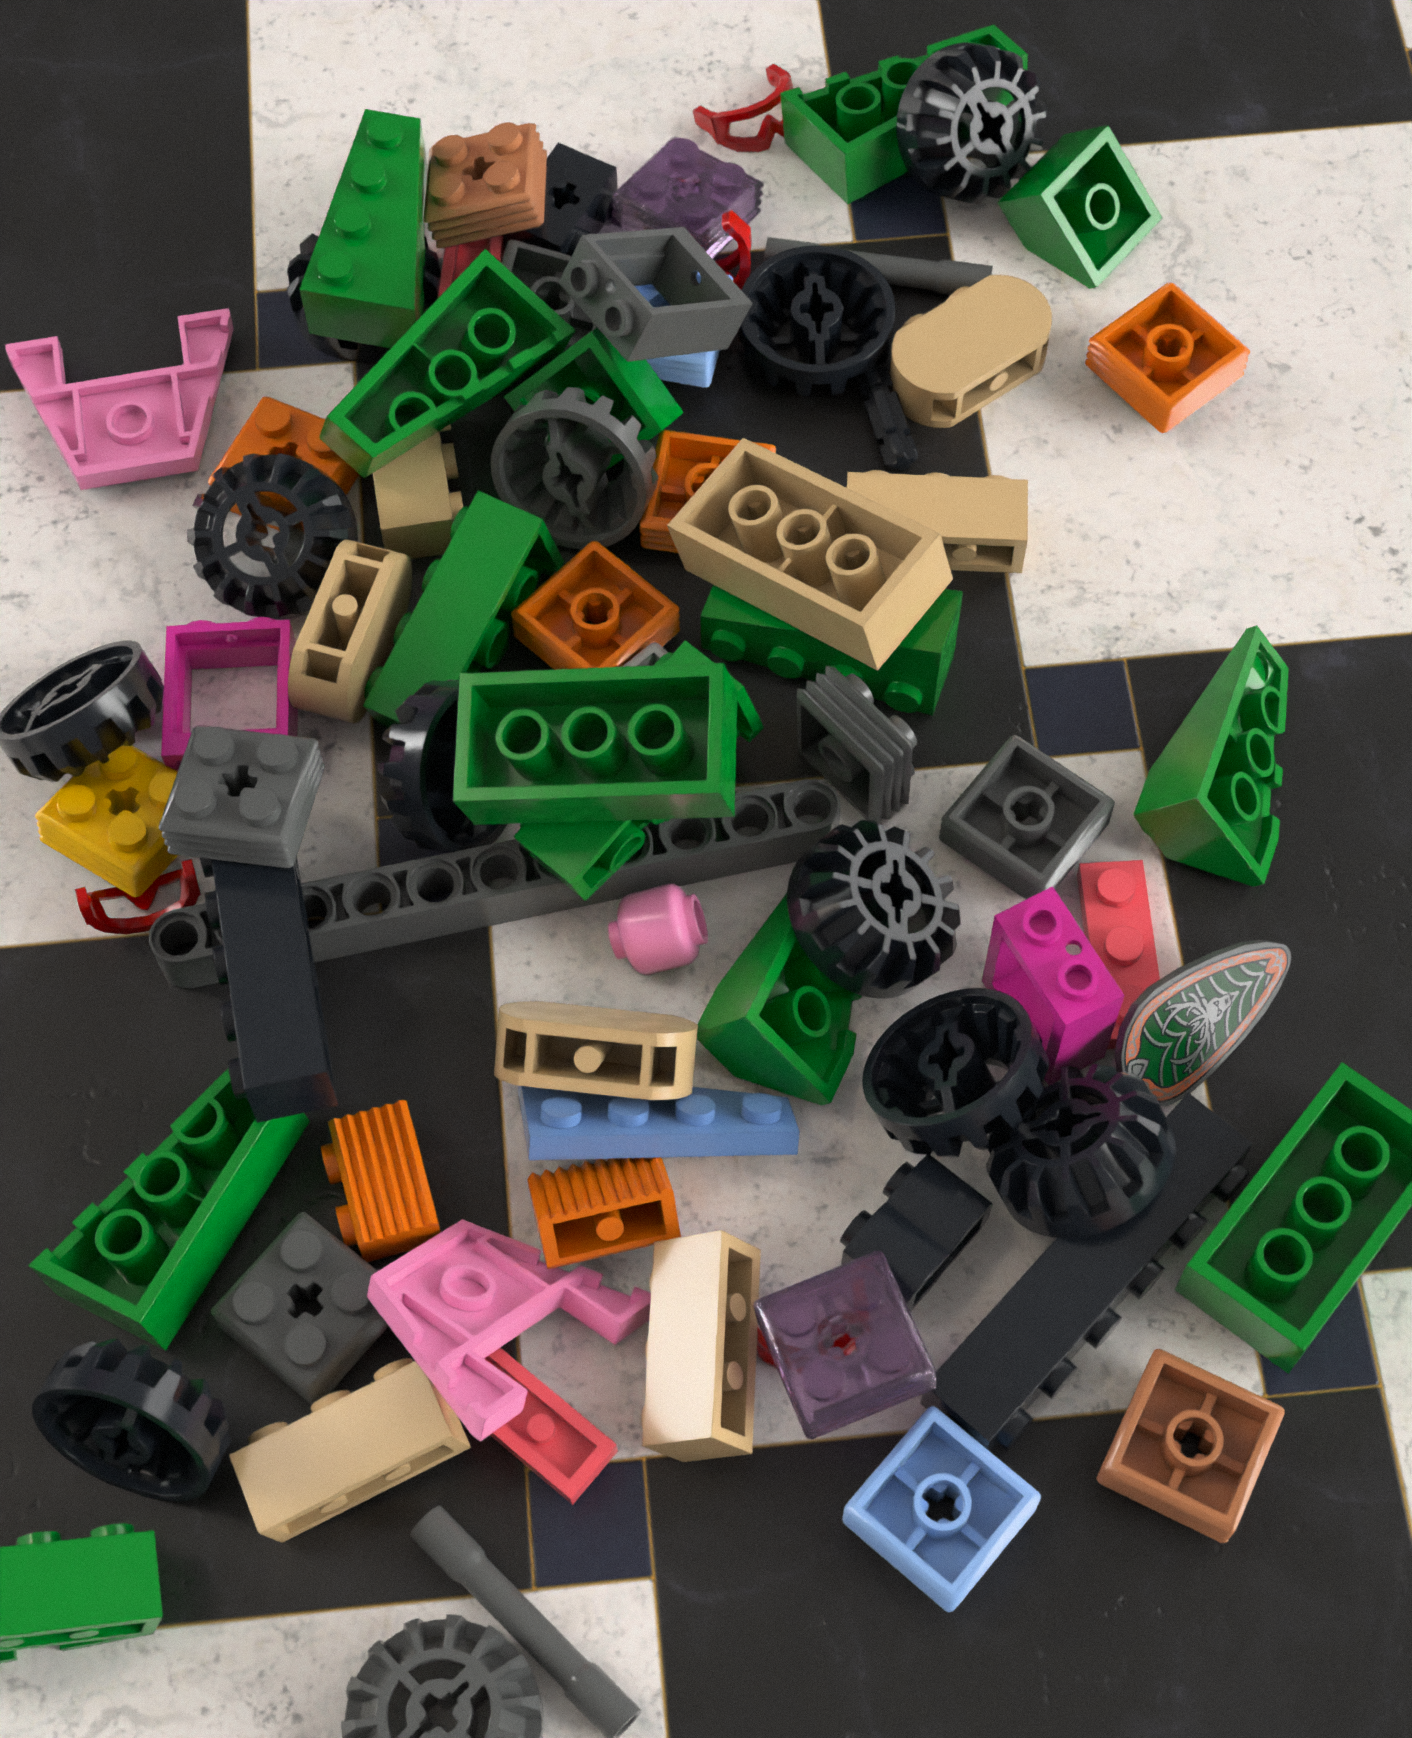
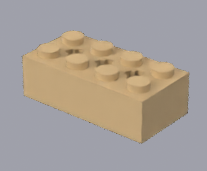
[667,438,953,671]

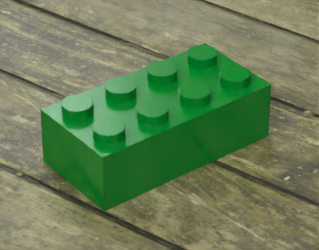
[453,663,738,825]
[1175,1062,1412,1374]

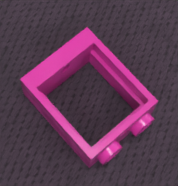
[161,617,298,771]
[982,886,1124,1086]

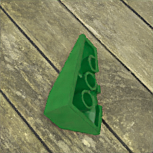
[1133,625,1289,887]
[697,893,862,1106]

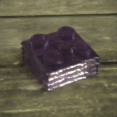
[611,136,764,259]
[753,1251,936,1439]

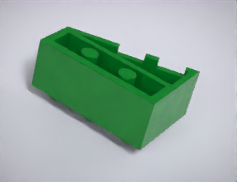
[0,1523,163,1664]

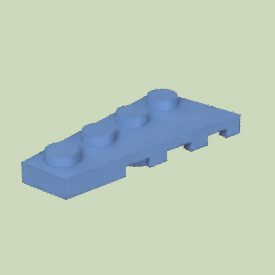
[518,1086,800,1160]

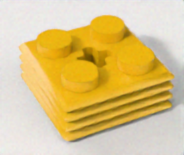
[35,745,178,897]

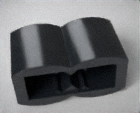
[840,1153,993,1318]

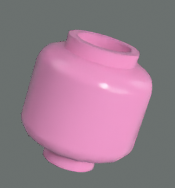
[608,884,708,975]

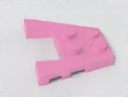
[5,308,234,490]
[367,1219,651,1441]

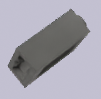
[559,227,753,362]

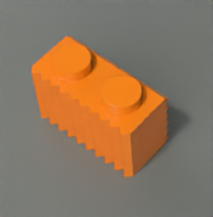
[321,1100,441,1262]
[527,1157,681,1269]

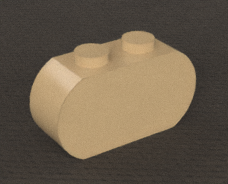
[890,275,1052,428]
[288,539,412,724]
[494,1001,698,1100]

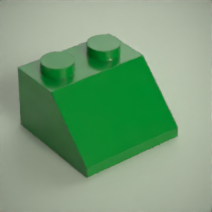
[997,125,1163,289]
[504,327,684,470]

